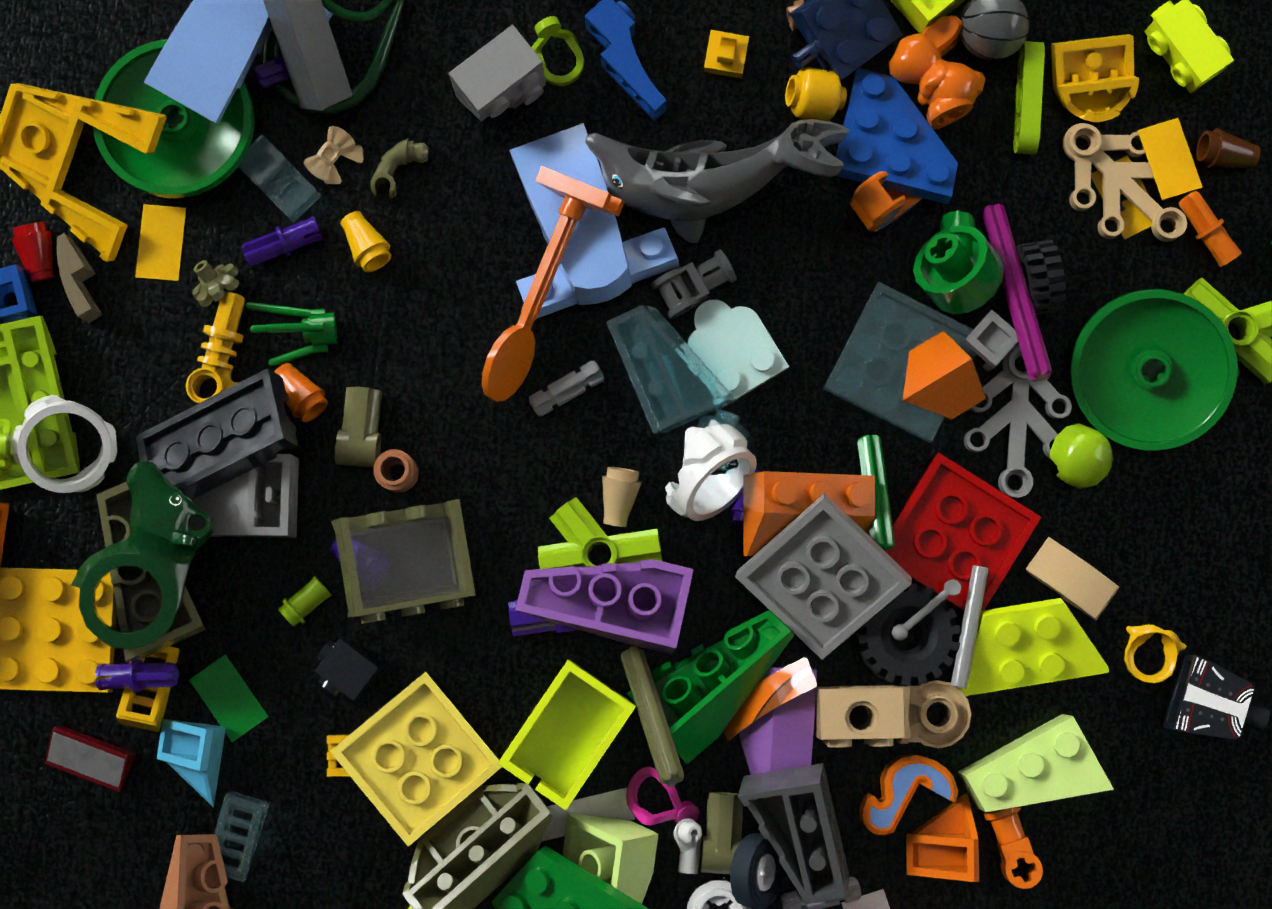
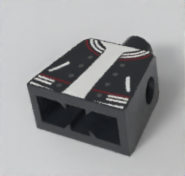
[1162,655,1270,740]

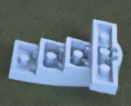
[144,0,333,124]
[510,123,679,319]

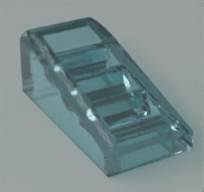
[215,791,270,882]

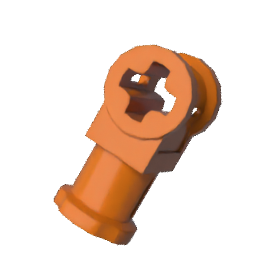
[984,806,1043,889]

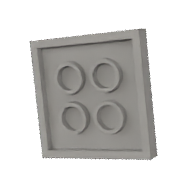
[735,493,912,659]

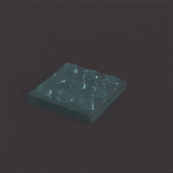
[823,282,976,443]

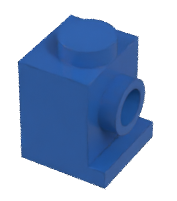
[0,264,38,324]

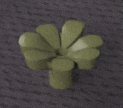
[193,260,239,307]

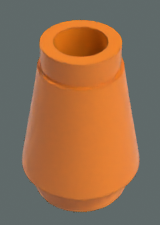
[274,363,328,422]

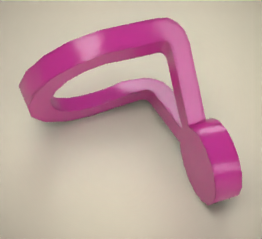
[626,767,699,825]

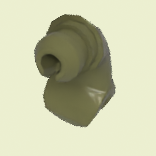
[371,138,429,199]

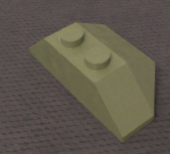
[402,783,553,909]

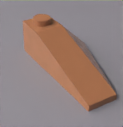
[159,834,234,909]

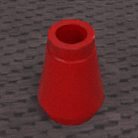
[11,222,55,283]

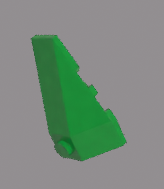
[626,610,794,764]

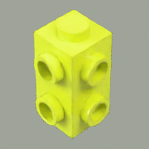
[1144,0,1234,94]

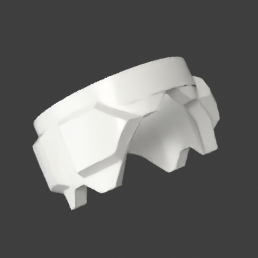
[12,395,117,493]
[665,419,757,521]

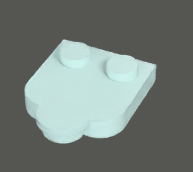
[687,300,789,409]

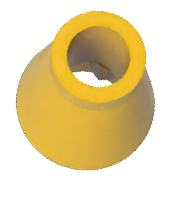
[340,211,392,272]

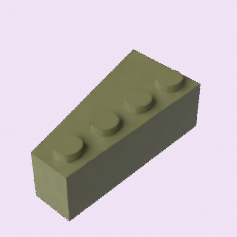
[96,482,206,664]

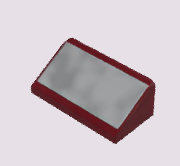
[45,725,136,792]

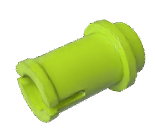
[278,576,332,627]

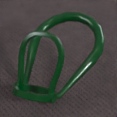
[263,0,404,114]

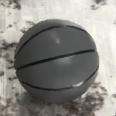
[959,0,1030,61]

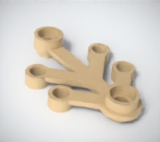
[1063,123,1187,242]

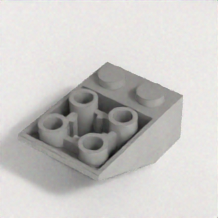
[191,454,299,538]

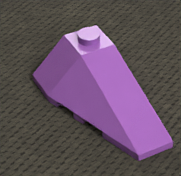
[739,667,817,775]

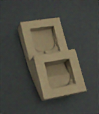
[57,233,103,323]

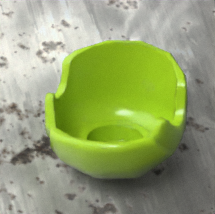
[1049,423,1113,489]

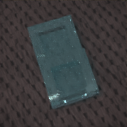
[238,135,321,223]

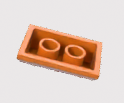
[743,471,875,557]

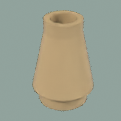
[602,467,642,527]

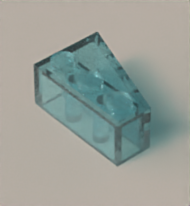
[606,305,737,433]

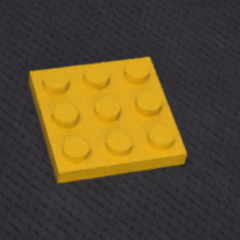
[0,567,117,693]

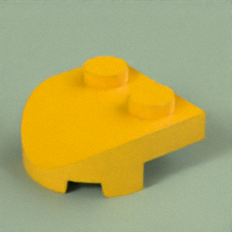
[1051,34,1139,122]

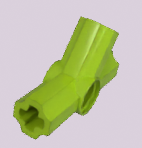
[1184,278,1272,384]
[538,497,663,569]

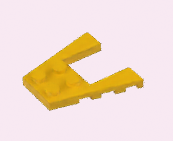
[0,83,167,262]

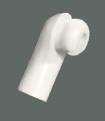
[673,818,702,874]

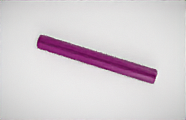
[983,203,1052,382]

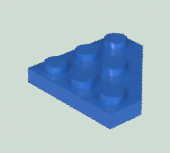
[836,68,958,204]

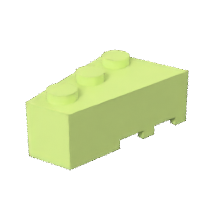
[957,714,1114,812]

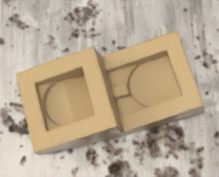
[1025,537,1119,620]

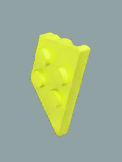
[957,598,1109,696]

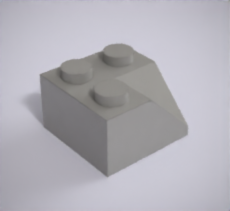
[448,24,546,121]

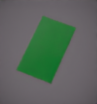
[189,654,269,742]

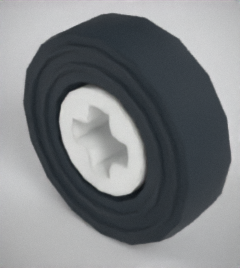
[730,833,784,909]

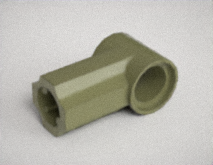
[335,387,382,468]
[701,792,743,875]

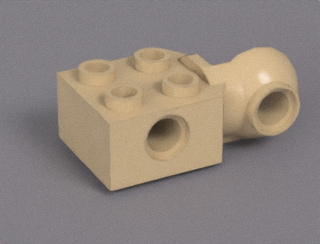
[813,680,971,748]

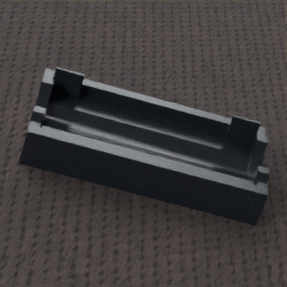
[136,368,298,500]

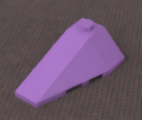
[515,560,694,654]

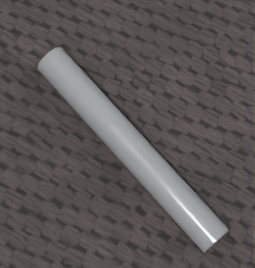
[951,565,989,689]

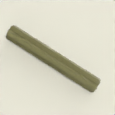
[621,646,684,787]

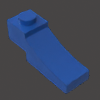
[585,0,667,121]

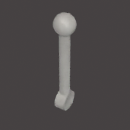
[892,579,961,641]

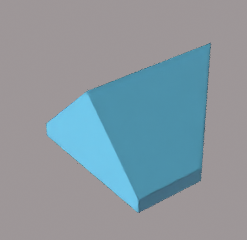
[157,719,226,808]

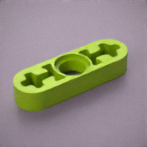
[1013,41,1045,155]

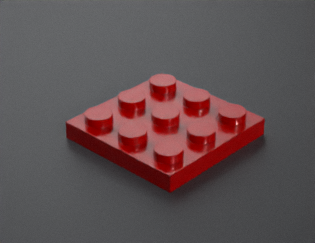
[885,453,1041,612]

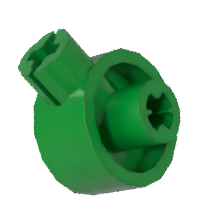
[913,211,1004,314]

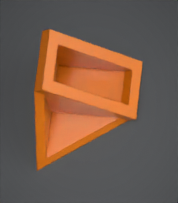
[902,331,986,420]
[906,793,979,882]

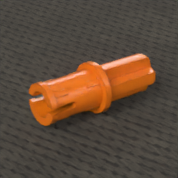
[1179,191,1242,267]

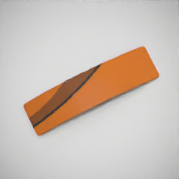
[724,658,817,741]

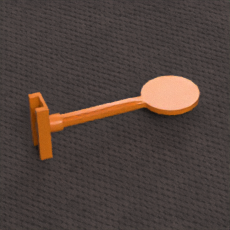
[482,166,625,402]

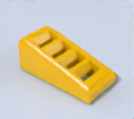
[116,646,180,732]

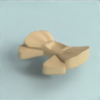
[304,126,364,184]

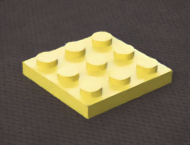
[330,672,502,847]

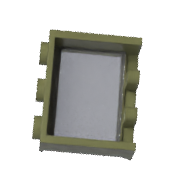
[331,499,476,624]

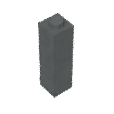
[263,0,353,111]

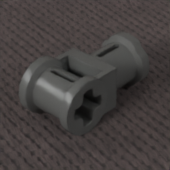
[651,249,737,319]

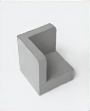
[963,310,1018,372]

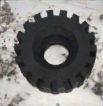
[854,583,961,686]

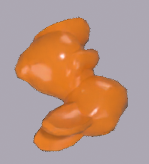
[889,15,985,130]

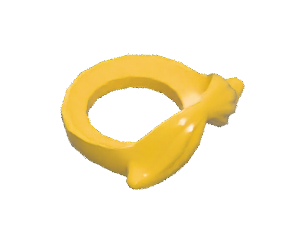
[1124,624,1187,683]

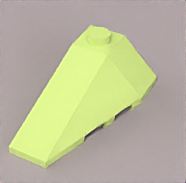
[563,813,658,904]

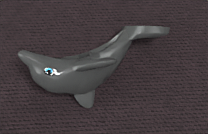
[585,119,850,243]

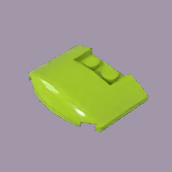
[0,316,80,490]

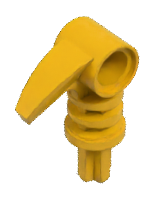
[186,292,245,404]

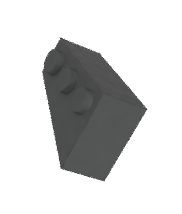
[738,763,850,904]

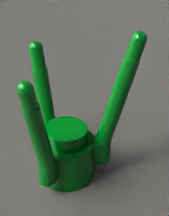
[245,302,337,366]

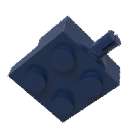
[790,0,903,80]

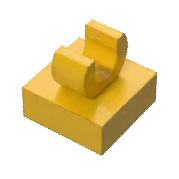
[703,30,749,79]

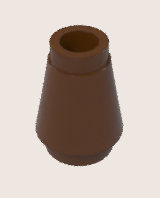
[1196,128,1260,169]

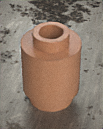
[374,449,419,493]

